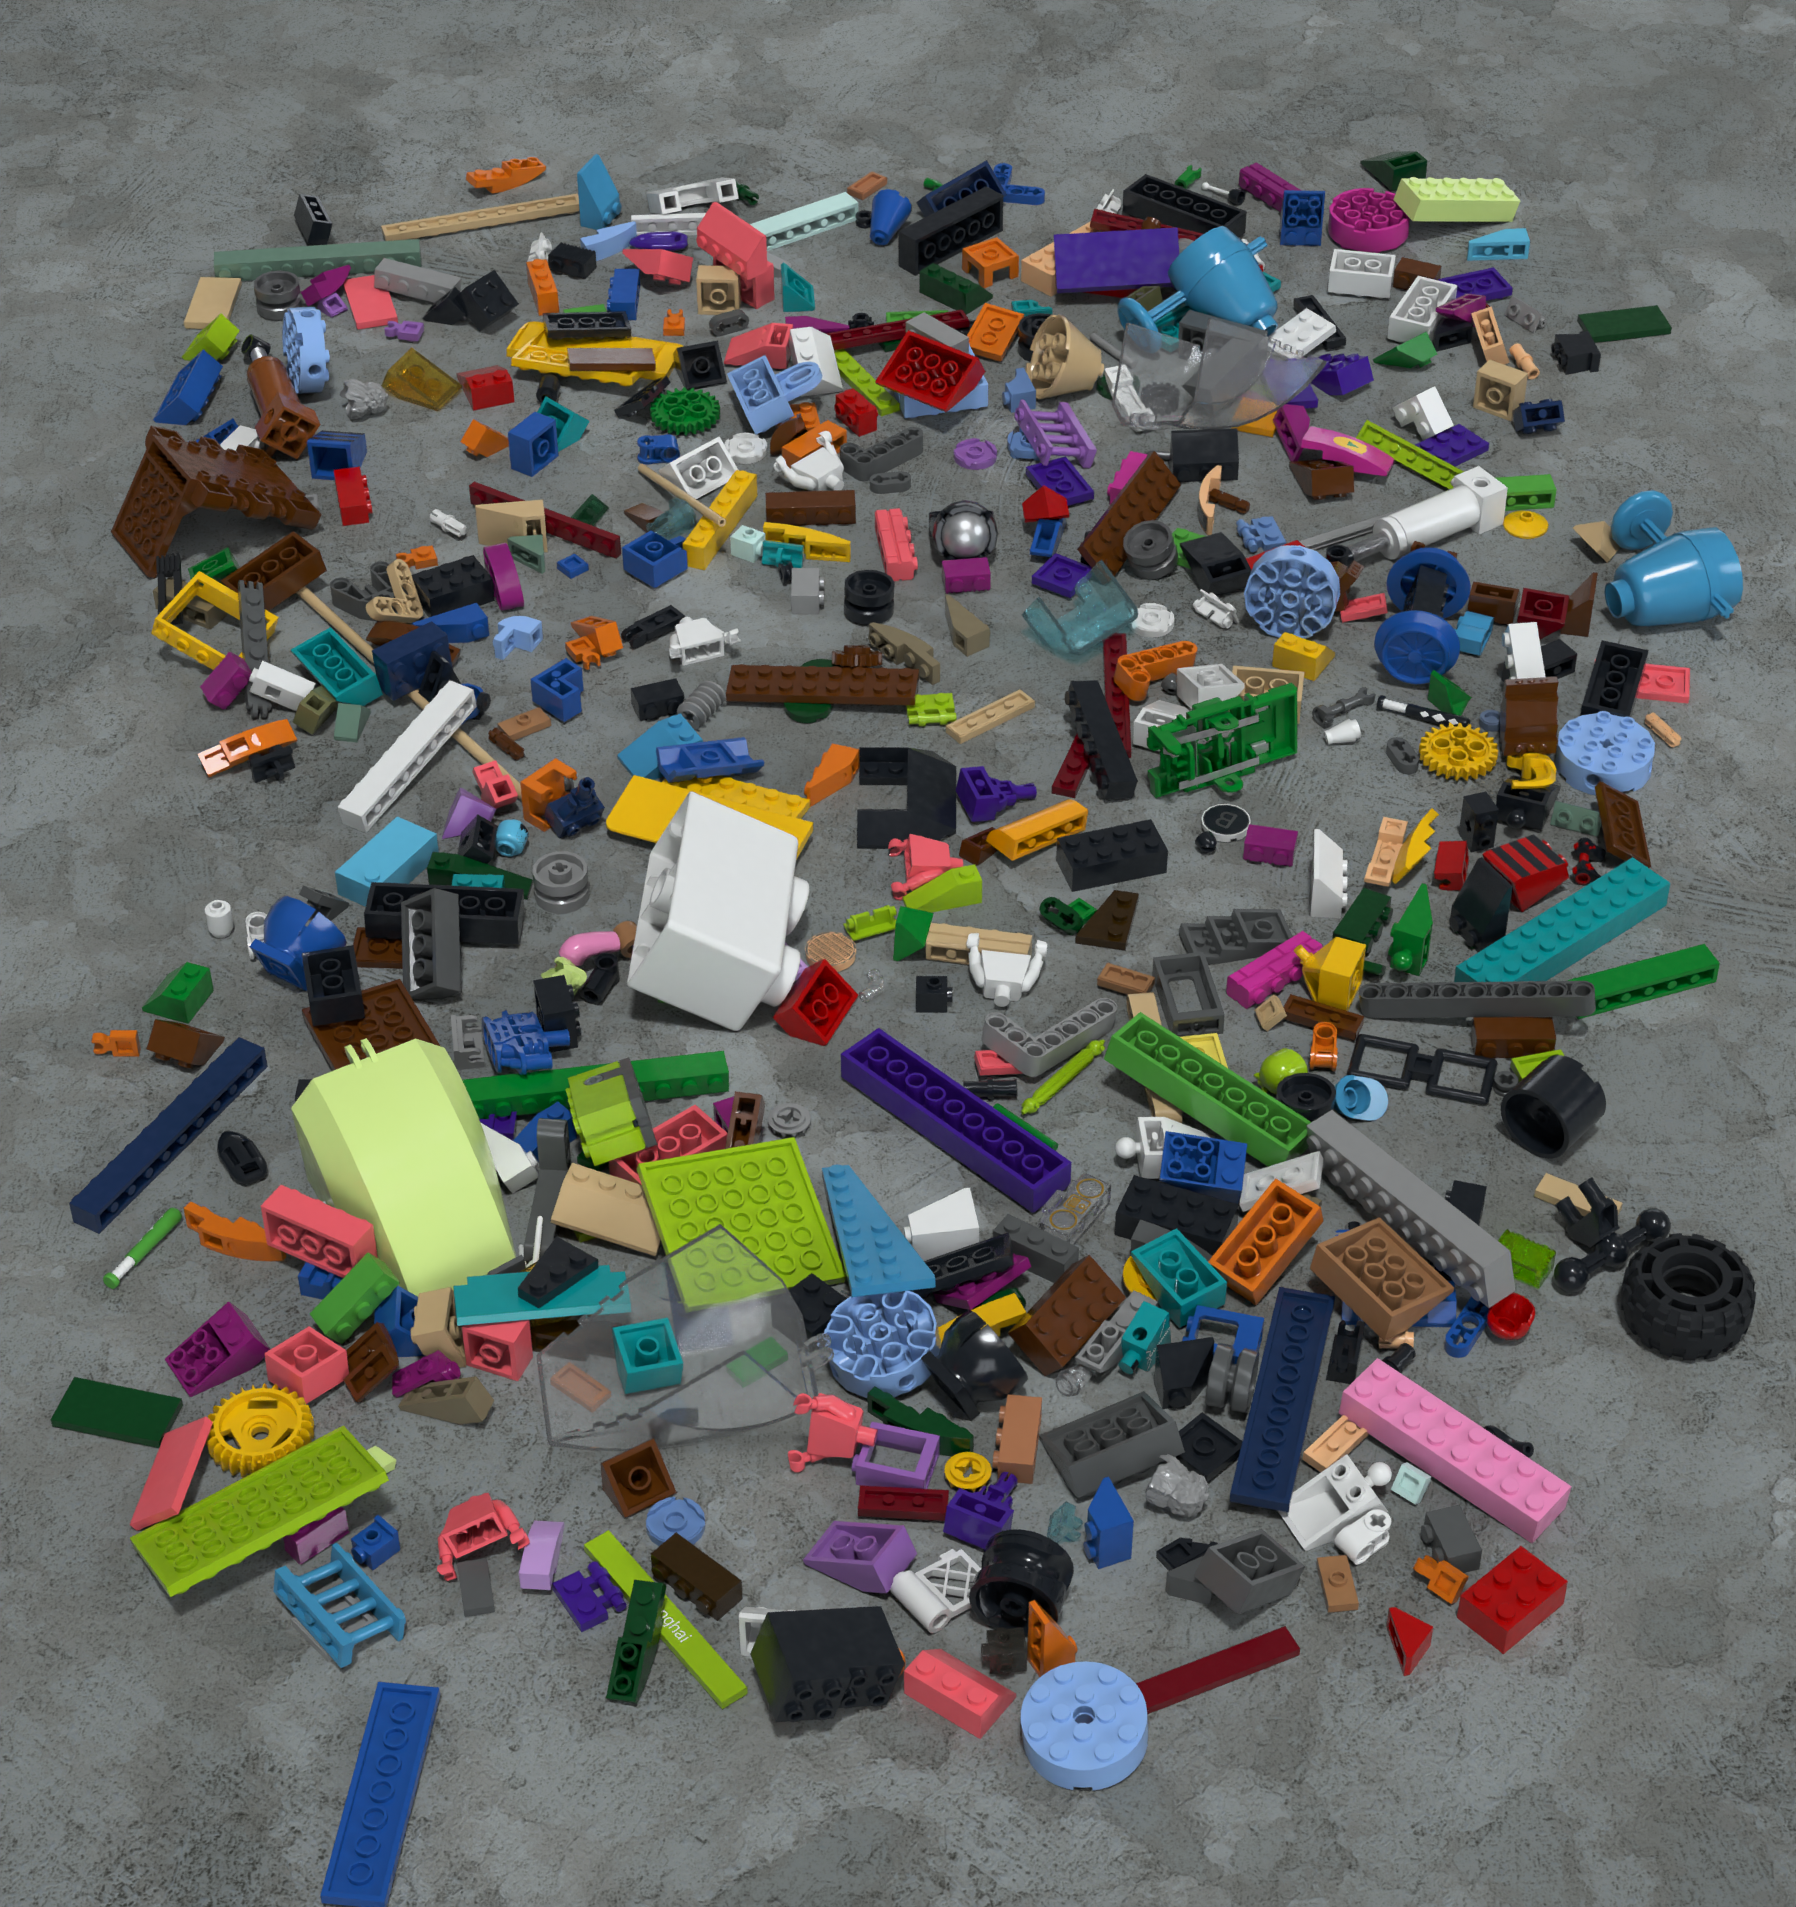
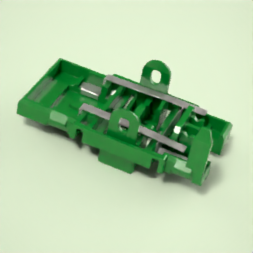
[1146,683,1298,798]

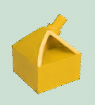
[1294,937,1366,1011]

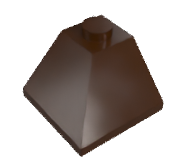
[1560,572,1598,637]

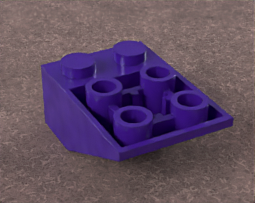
[1299,353,1374,395]

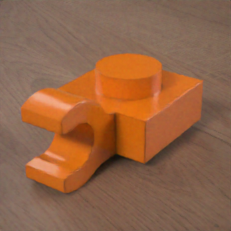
[1413,1555,1469,1604]

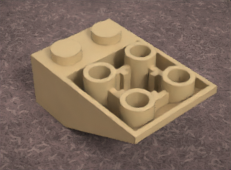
[475,500,548,552]

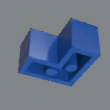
[530,658,584,722]

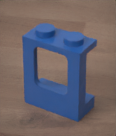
[1182,1305,1264,1364]

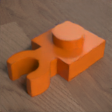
[663,309,685,336]
[396,545,438,569]
[565,636,601,670]
[91,1030,141,1056]

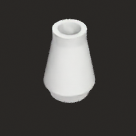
[1323,719,1361,745]

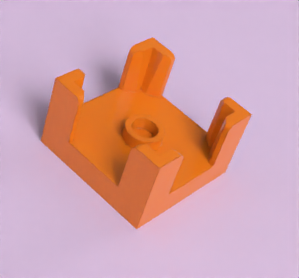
[962,237,1019,288]
[520,758,577,832]

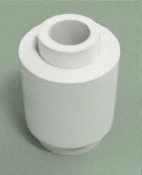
[205,900,234,938]

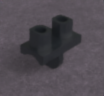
[249,744,295,783]

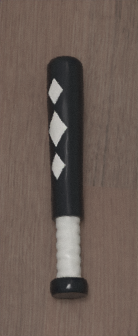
[1376,695,1471,728]

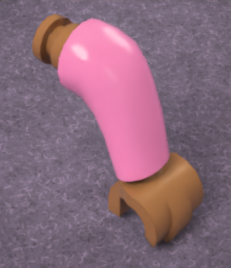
[555,921,637,967]

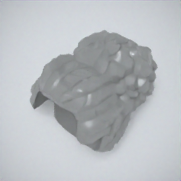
[340,379,388,420]
[1145,1454,1209,1517]

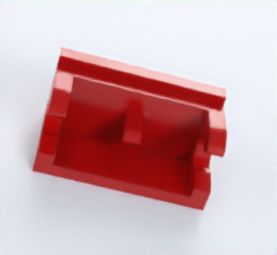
[1434,841,1469,892]

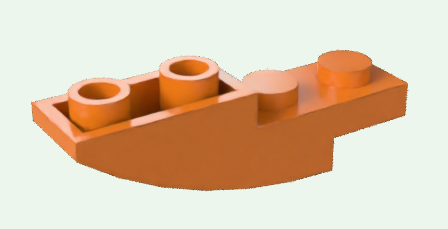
[466,157,546,194]
[198,719,298,778]
[184,1202,286,1261]

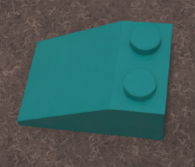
[1131,1228,1227,1328]

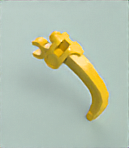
[1507,753,1556,789]

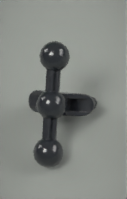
[1553,1177,1671,1293]

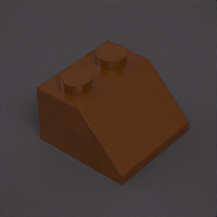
[146,1019,225,1069]

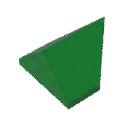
[1428,670,1472,716]
[893,906,934,961]

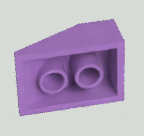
[803,1521,917,1593]

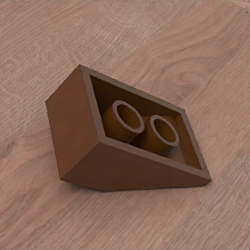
[1289,458,1354,500]

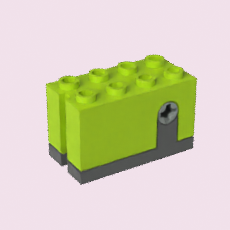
[565,1057,657,1166]

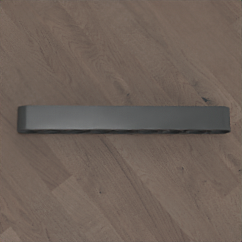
[1359,981,1596,1018]

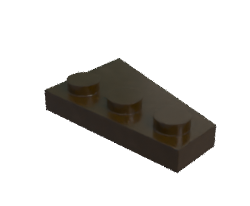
[1075,890,1139,951]

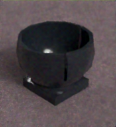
[921,1310,1028,1421]

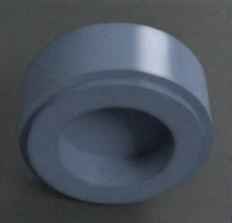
[1479,710,1500,732]

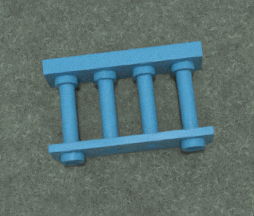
[273,1543,406,1668]

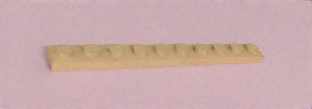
[381,194,580,241]

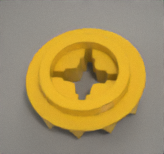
[944,1452,992,1492]

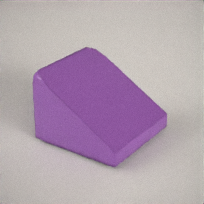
[317,293,348,318]

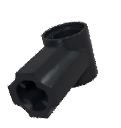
[580,953,620,1005]

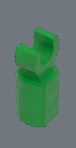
[1175,165,1202,189]

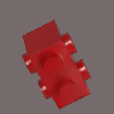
[834,388,878,437]

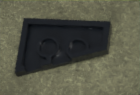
[614,375,671,417]

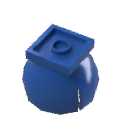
[249,896,347,991]

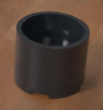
[1501,1055,1606,1159]

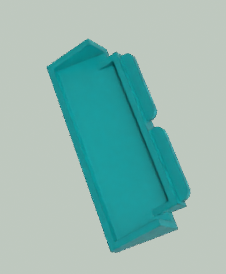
[453,1265,631,1326]

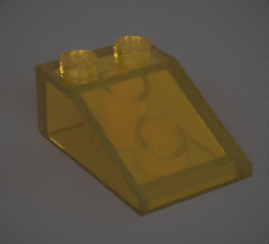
[381,347,462,411]

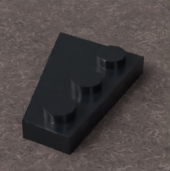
[518,1237,598,1308]

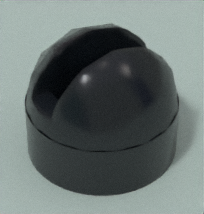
[1195,831,1217,853]

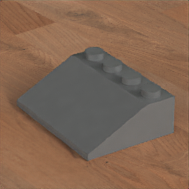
[1039,1391,1185,1498]

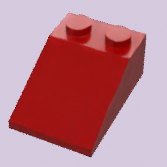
[456,365,514,411]

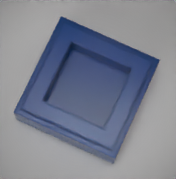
[557,554,589,579]

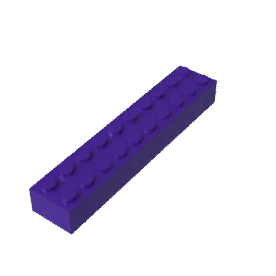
[841,1028,1072,1213]

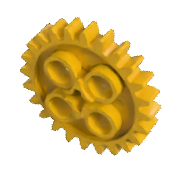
[1419,723,1498,781]

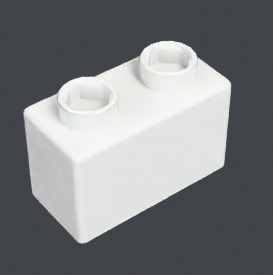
[627,791,809,1031]

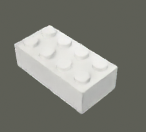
[1387,276,1457,343]

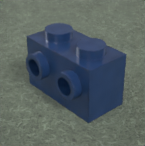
[1512,399,1565,434]

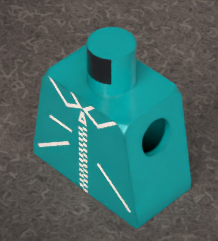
[1118,1301,1171,1374]

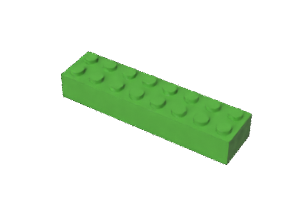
[1104,1012,1311,1167]

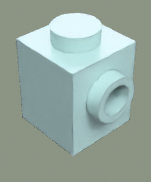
[730,525,765,563]

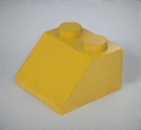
[1272,632,1335,681]

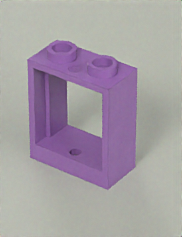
[852,1422,940,1489]

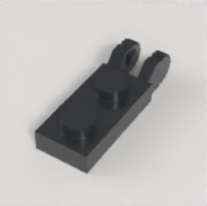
[621,605,685,649]

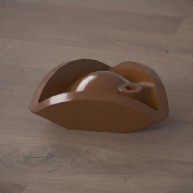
[770,413,808,455]

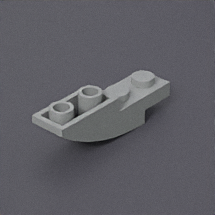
[1075,1290,1158,1373]

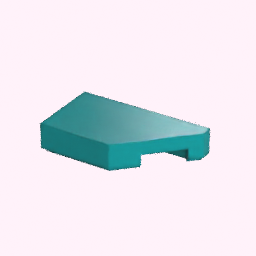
[1011,300,1053,317]

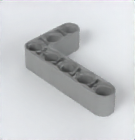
[981,998,1118,1077]

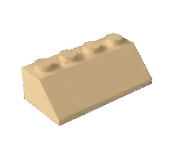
[550,1163,662,1256]

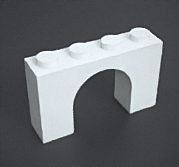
[646,177,739,214]

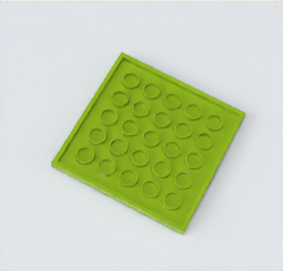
[637,1137,846,1312]

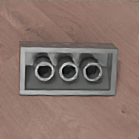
[401,888,461,1000]

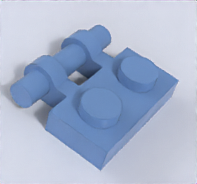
[1236,516,1286,552]

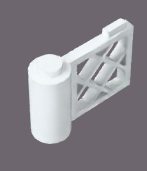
[890,1549,981,1633]

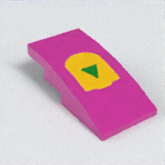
[1301,426,1395,476]

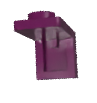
[392,1350,461,1398]

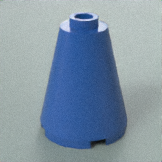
[870,189,912,245]

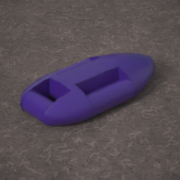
[629,231,688,251]

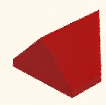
[1022,485,1069,522]

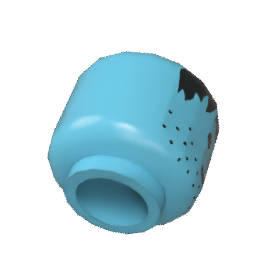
[495,819,529,857]

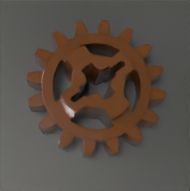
[832,645,882,668]

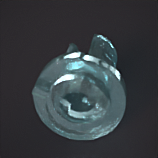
[646,497,696,537]

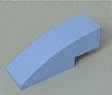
[580,221,637,261]

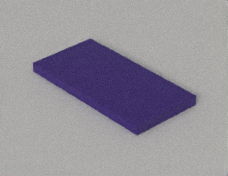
[1054,228,1180,293]

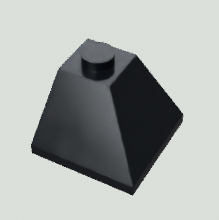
[1154,1337,1214,1409]

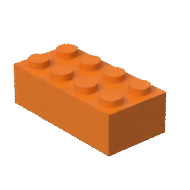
[1208,1178,1323,1305]

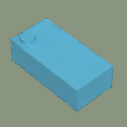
[335,817,439,907]

